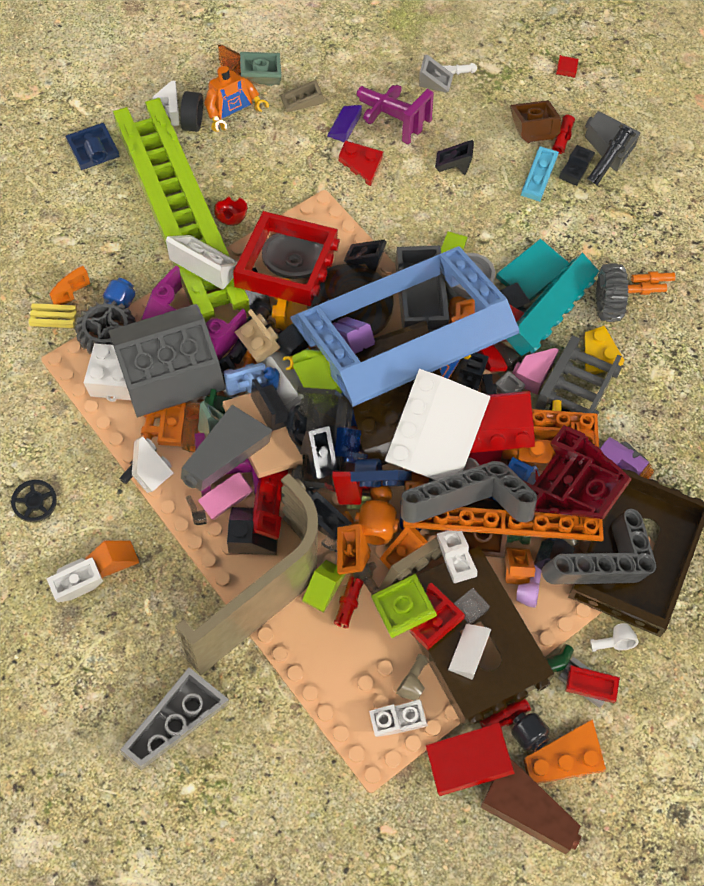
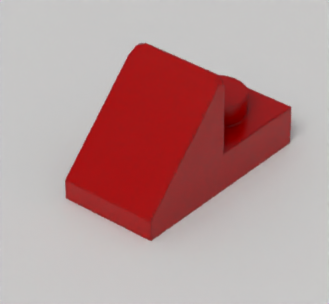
[332,472,370,505]

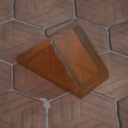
[218,44,241,75]

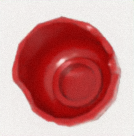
[214,196,248,226]

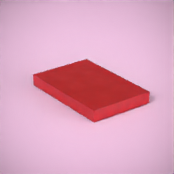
[426,723,515,796]

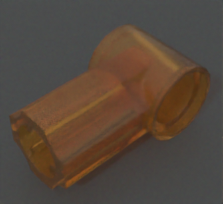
[182,402,200,453]

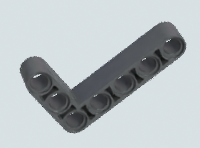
[401,461,537,523]
[542,509,656,585]

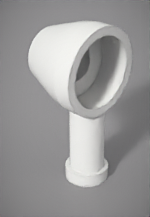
[590,623,638,652]

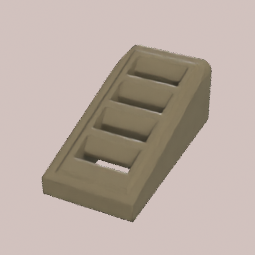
[280,80,325,112]

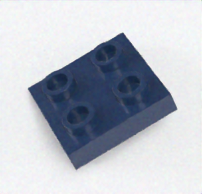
[65,122,120,171]
[351,458,412,487]

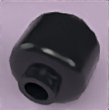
[512,712,550,752]

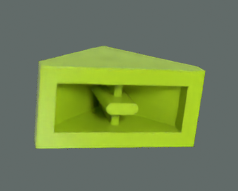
[302,560,346,613]

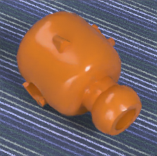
[354,485,399,545]

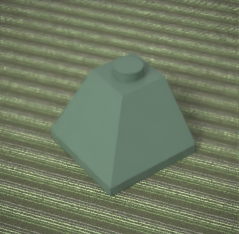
[240,52,282,86]

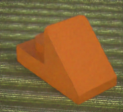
[379,527,428,570]
[505,547,535,585]

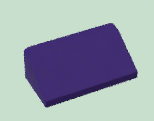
[328,105,362,142]

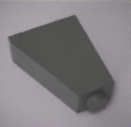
[585,111,641,172]

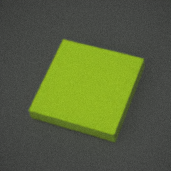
[371,574,437,638]

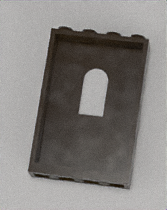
[568,468,704,637]
[415,546,554,725]

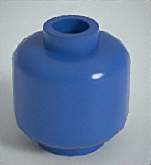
[103,277,136,309]

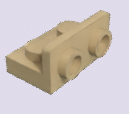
[235,309,280,363]

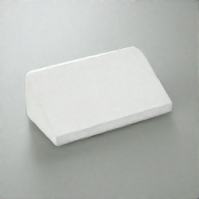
[448,624,491,679]

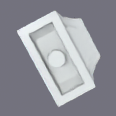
[46,557,103,602]

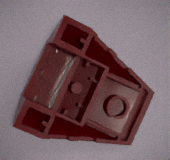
[524,425,631,519]

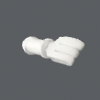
[443,63,477,75]

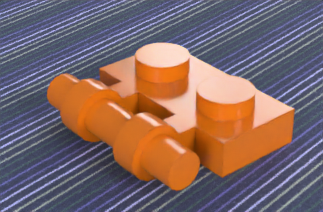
[141,402,187,447]

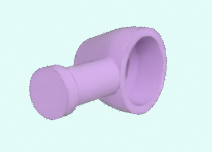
[516,566,542,608]

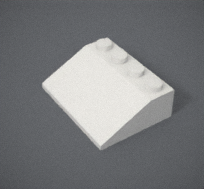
[385,369,490,480]

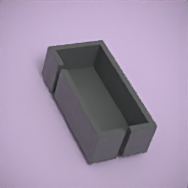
[395,245,449,329]

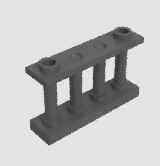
[535,335,622,415]

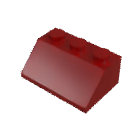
[470,391,535,453]

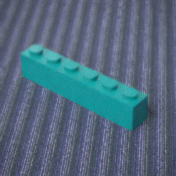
[506,253,599,356]

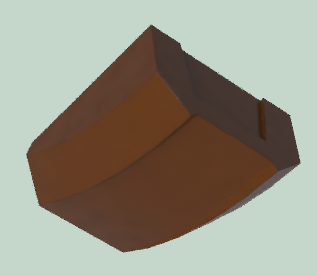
[510,100,561,144]

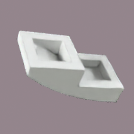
[437,530,477,583]

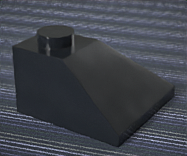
[227,507,280,555]

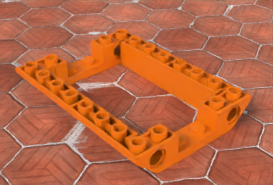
[403,409,603,541]

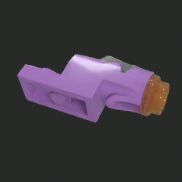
[600,437,655,479]

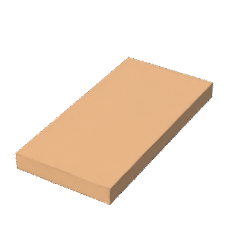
[223,393,303,478]

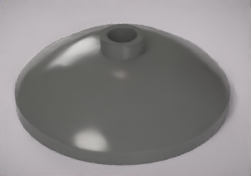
[262,233,324,279]

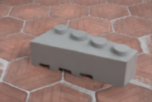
[120,668,229,771]

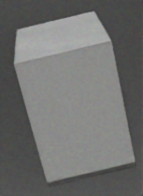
[419,55,453,93]

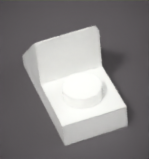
[152,81,179,126]

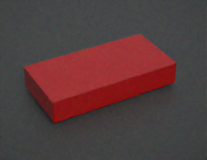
[565,665,620,703]

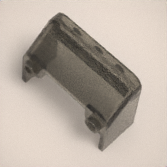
[291,387,352,494]

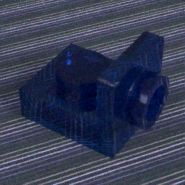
[335,427,368,463]

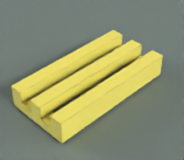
[29,303,77,328]

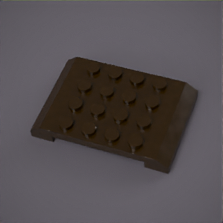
[352,321,442,465]

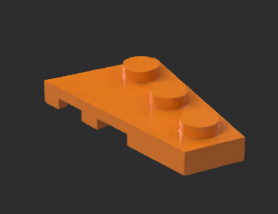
[523,719,606,784]

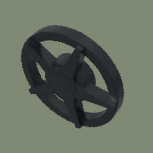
[287,402,321,447]
[11,480,57,523]

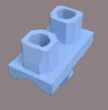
[224,363,267,396]

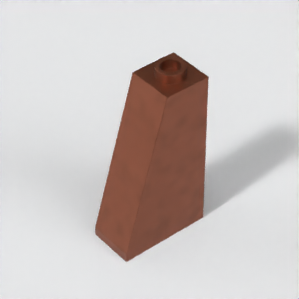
[480,759,582,855]

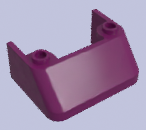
[141,266,247,361]

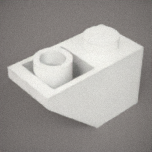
[132,437,173,493]

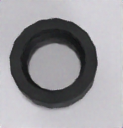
[180,91,203,132]

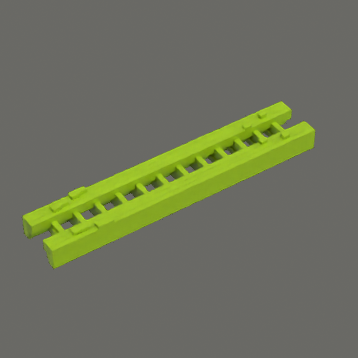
[113,98,250,323]

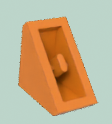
[337,524,371,575]
[85,541,139,578]

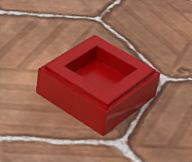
[556,55,579,78]

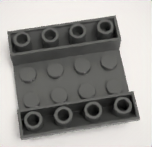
[108,304,226,418]

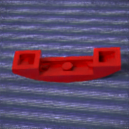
[253,469,288,540]

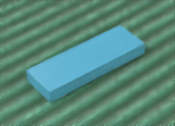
[521,146,559,202]

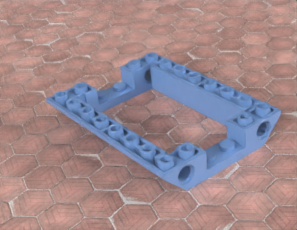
[291,246,519,407]

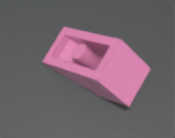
[512,348,559,395]

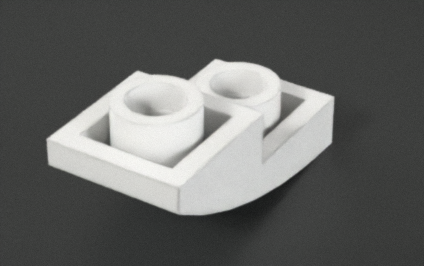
[369,699,428,737]

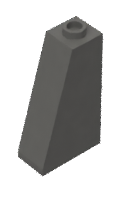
[181,405,272,491]

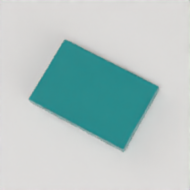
[496,239,569,301]

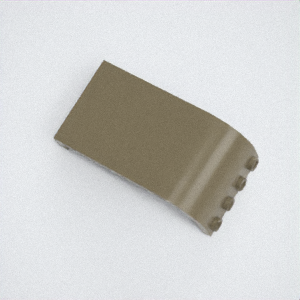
[176,474,318,676]

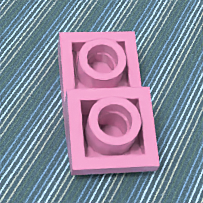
[198,472,253,520]

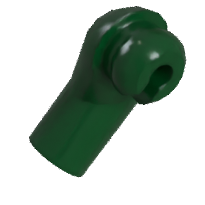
[546,644,574,672]

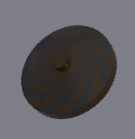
[306,264,394,336]

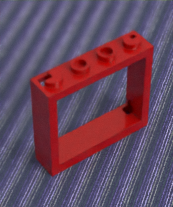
[233,211,340,306]

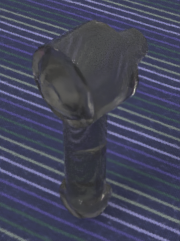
[353,562,381,595]

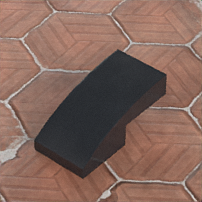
[559,145,595,186]

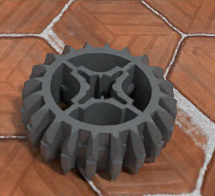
[595,263,629,322]
[75,300,136,354]

